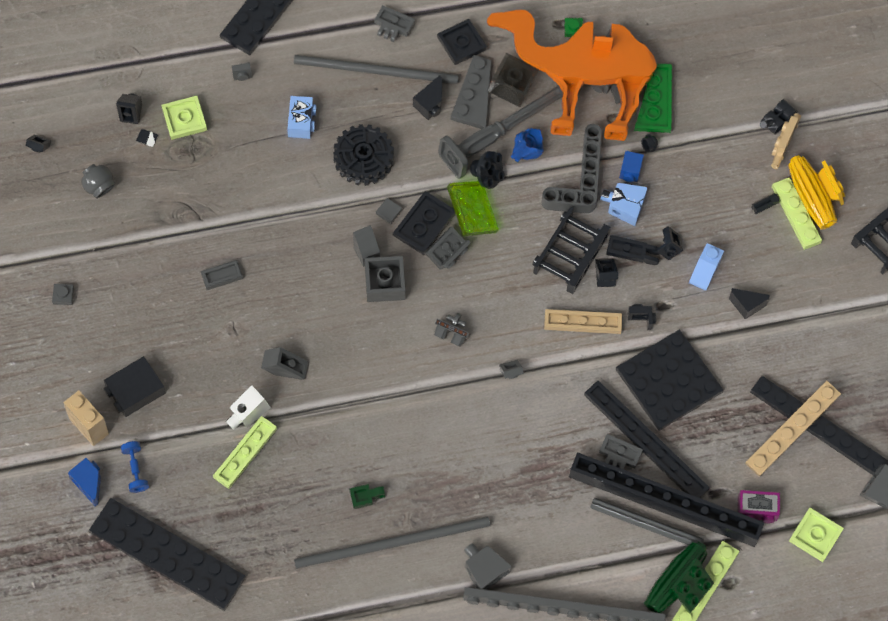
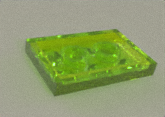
[447,181,499,236]

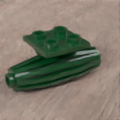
[644,542,714,614]

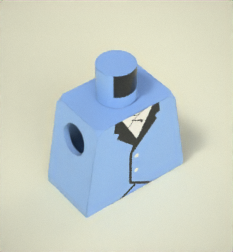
[600,183,647,226]

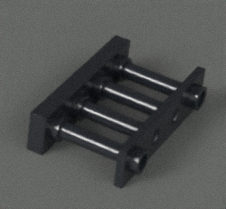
[532,206,611,294]
[851,208,888,275]

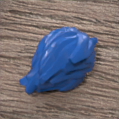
[511,128,544,162]

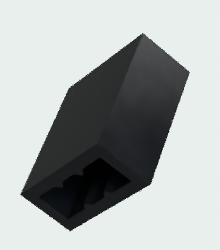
[103,356,166,417]

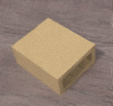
[63,390,109,446]

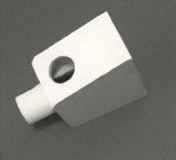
[226,385,271,430]

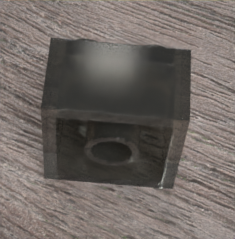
[488,53,539,107]

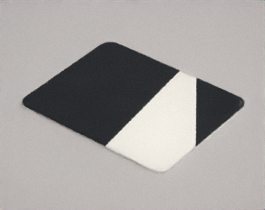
[136,129,158,147]

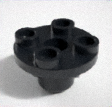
[470,151,505,189]

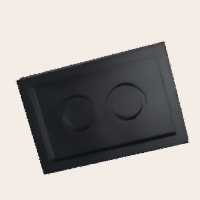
[393,191,456,255]

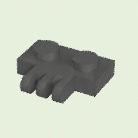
[374,5,415,42]
[599,434,643,470]

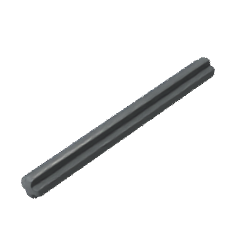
[591,498,704,545]

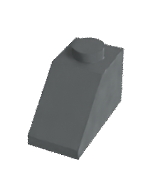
[353,225,380,267]
[261,347,308,380]

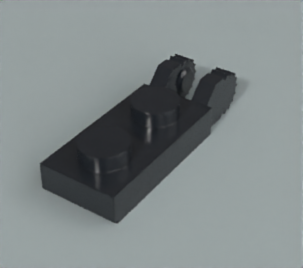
[606,235,659,265]

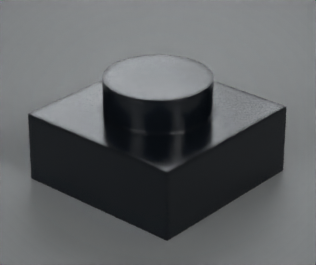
[25,134,51,152]

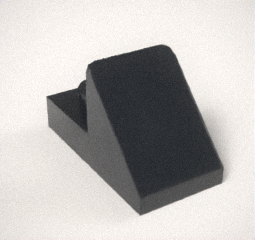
[595,259,618,287]

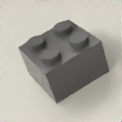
[365,256,405,302]

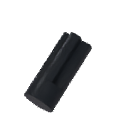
[751,193,779,214]

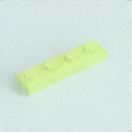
[772,177,822,250]
[213,416,277,489]

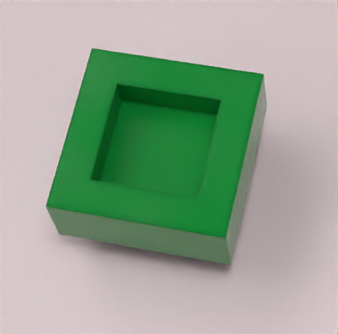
[564,18,583,38]

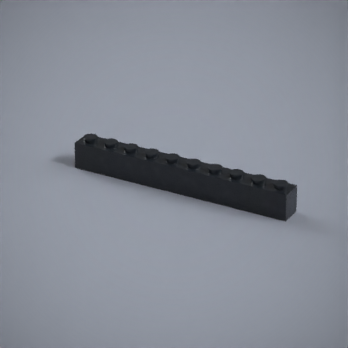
[569,452,765,547]

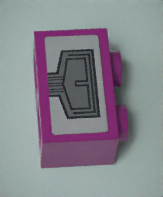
[737,490,780,523]

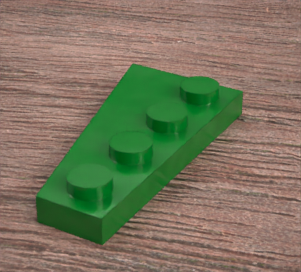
[634,64,672,133]

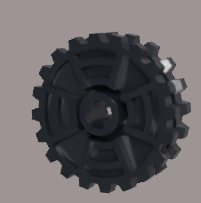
[333,124,394,186]

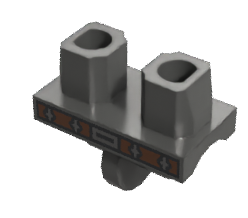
[434,313,470,347]

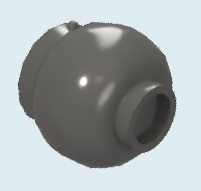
[81,164,116,199]

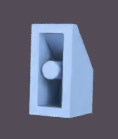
[689,243,724,291]

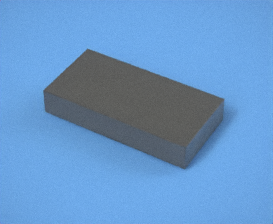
[201,260,243,290]

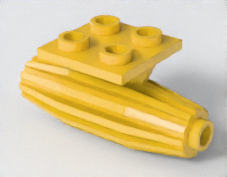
[788,155,845,230]

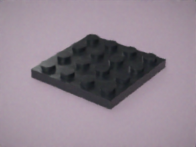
[616,329,723,431]

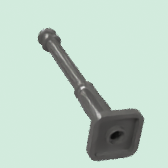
[438,84,563,179]

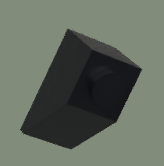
[413,75,442,120]
[116,93,143,124]

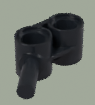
[760,99,798,135]

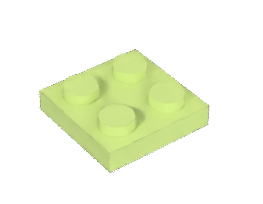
[161,96,207,140]
[789,508,844,562]

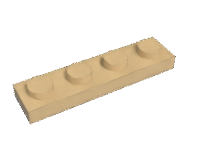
[544,309,622,334]

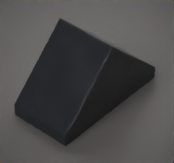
[729,288,770,319]

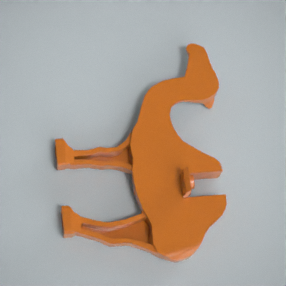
[487,10,657,141]

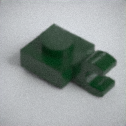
[349,484,386,509]

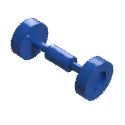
[121,441,149,493]

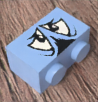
[287,96,316,139]

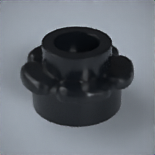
[641,134,658,152]

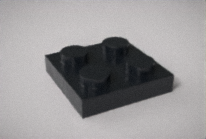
[437,19,487,65]

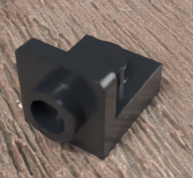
[657,226,683,260]

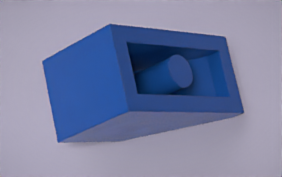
[68,458,101,507]

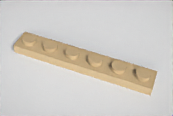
[745,381,841,477]

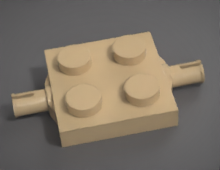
[771,113,801,169]

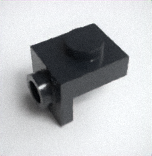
[627,304,656,330]

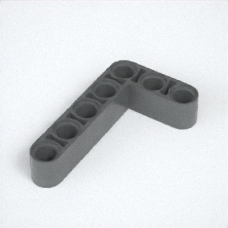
[541,124,602,214]

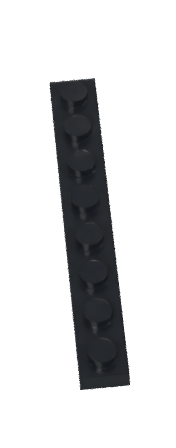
[750,376,888,475]
[584,380,710,498]

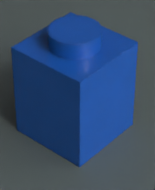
[619,151,644,182]

